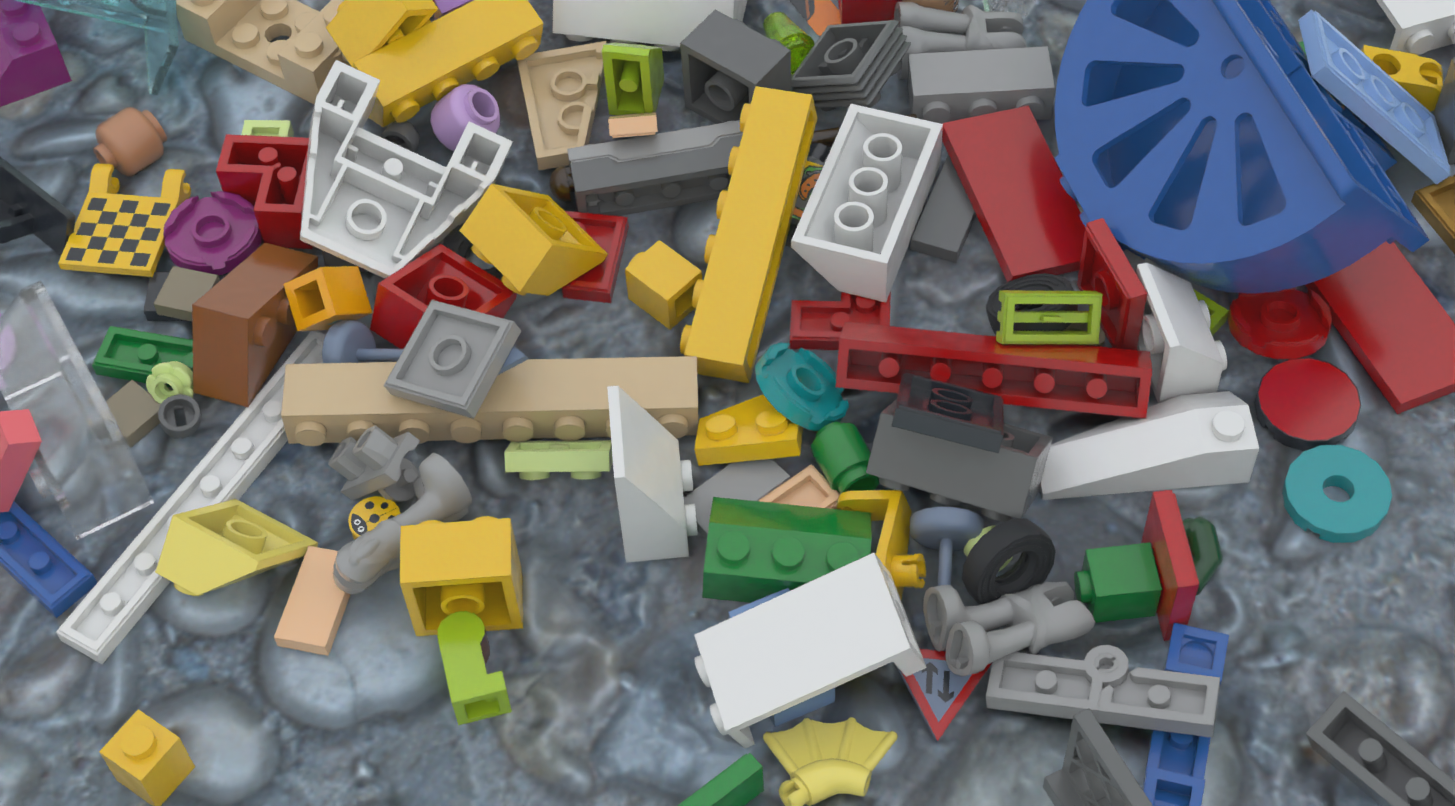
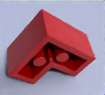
[216,134,313,249]

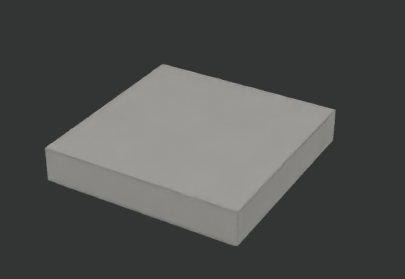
[384,300,521,419]

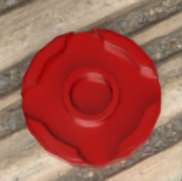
[1228,287,1332,359]

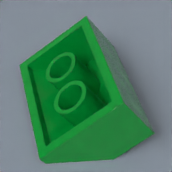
[702,497,872,603]

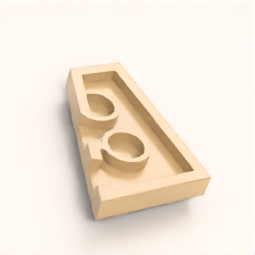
[517,41,607,170]

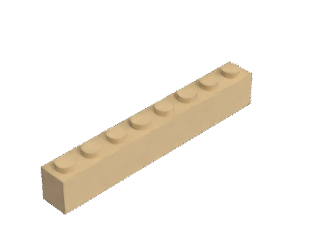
[281,356,698,446]

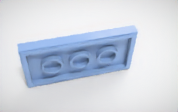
[1298,9,1451,184]

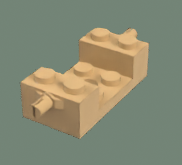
[172,0,352,104]

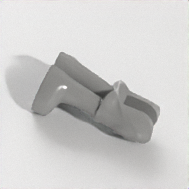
[894,2,1027,80]
[333,453,472,594]
[923,581,1095,677]

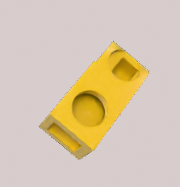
[1361,45,1443,112]

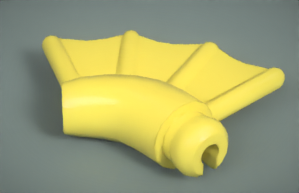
[763,717,898,806]

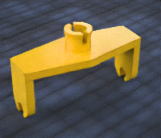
[836,490,926,599]

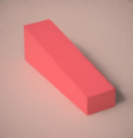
[0,409,42,512]

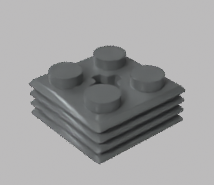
[791,20,911,112]

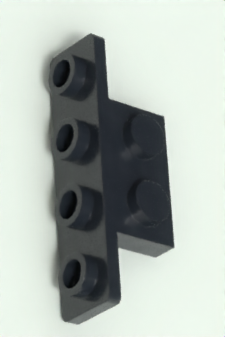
[0,156,75,255]

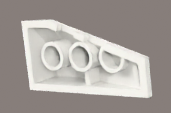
[1040,391,1259,500]

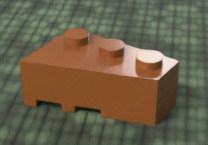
[192,243,318,407]

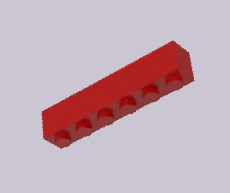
[836,322,1152,419]

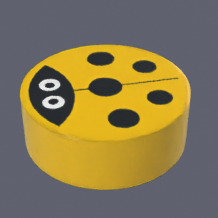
[348,496,401,540]

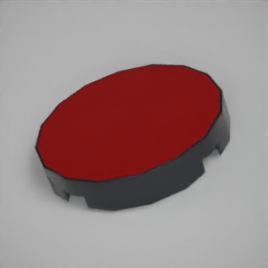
[1254,357,1361,451]

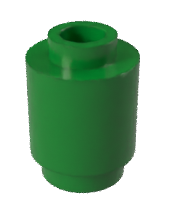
[811,422,880,494]

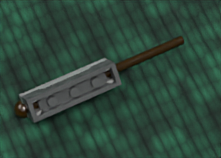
[549,114,917,216]

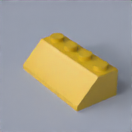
[353,0,544,127]

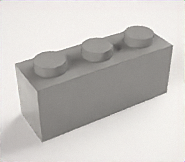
[907,46,1055,124]

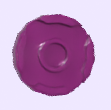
[163,191,262,275]

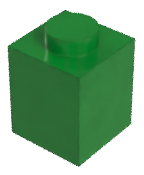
[1074,542,1162,623]

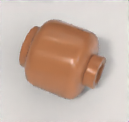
[93,107,167,177]

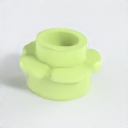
[146,361,194,404]

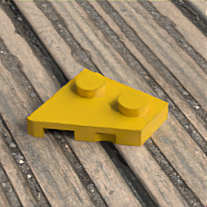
[694,394,803,466]

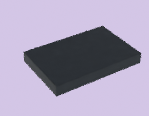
[891,372,1004,454]

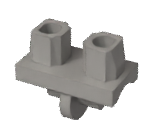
[328,425,420,503]

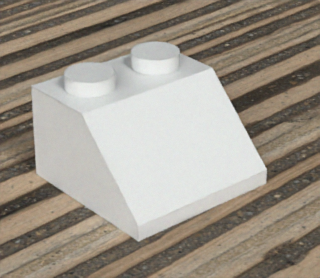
[1136,263,1227,403]

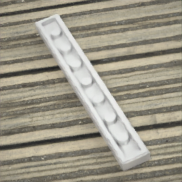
[56,331,326,664]

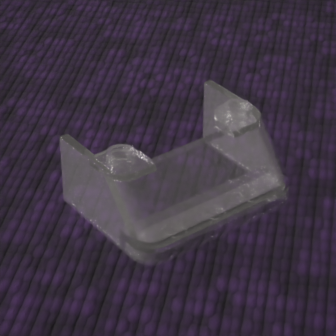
[0,280,154,540]

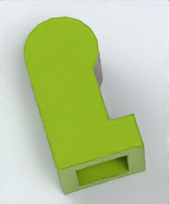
[437,611,512,725]

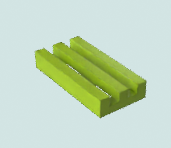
[996,290,1103,344]

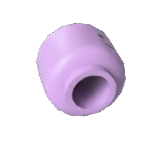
[430,84,500,151]

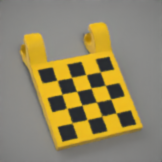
[58,163,192,277]

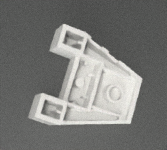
[300,60,513,279]

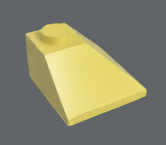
[155,499,318,596]

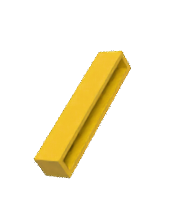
[680,86,818,383]

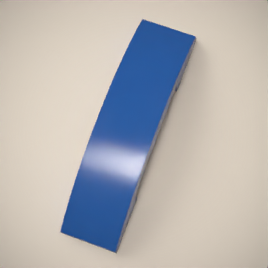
[1142,623,1229,806]

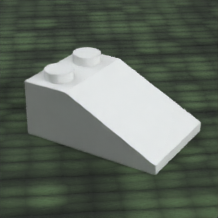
[607,386,698,563]

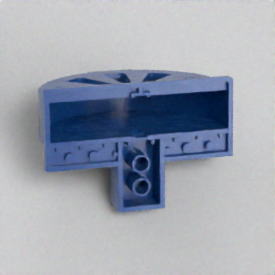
[1054,0,1430,294]

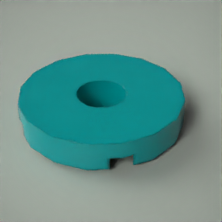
[755,342,849,431]
[1282,445,1392,543]

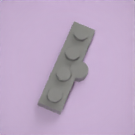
[986,645,1220,738]

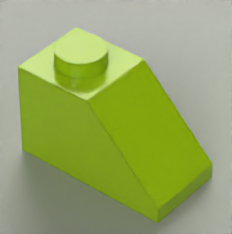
[602,43,664,115]

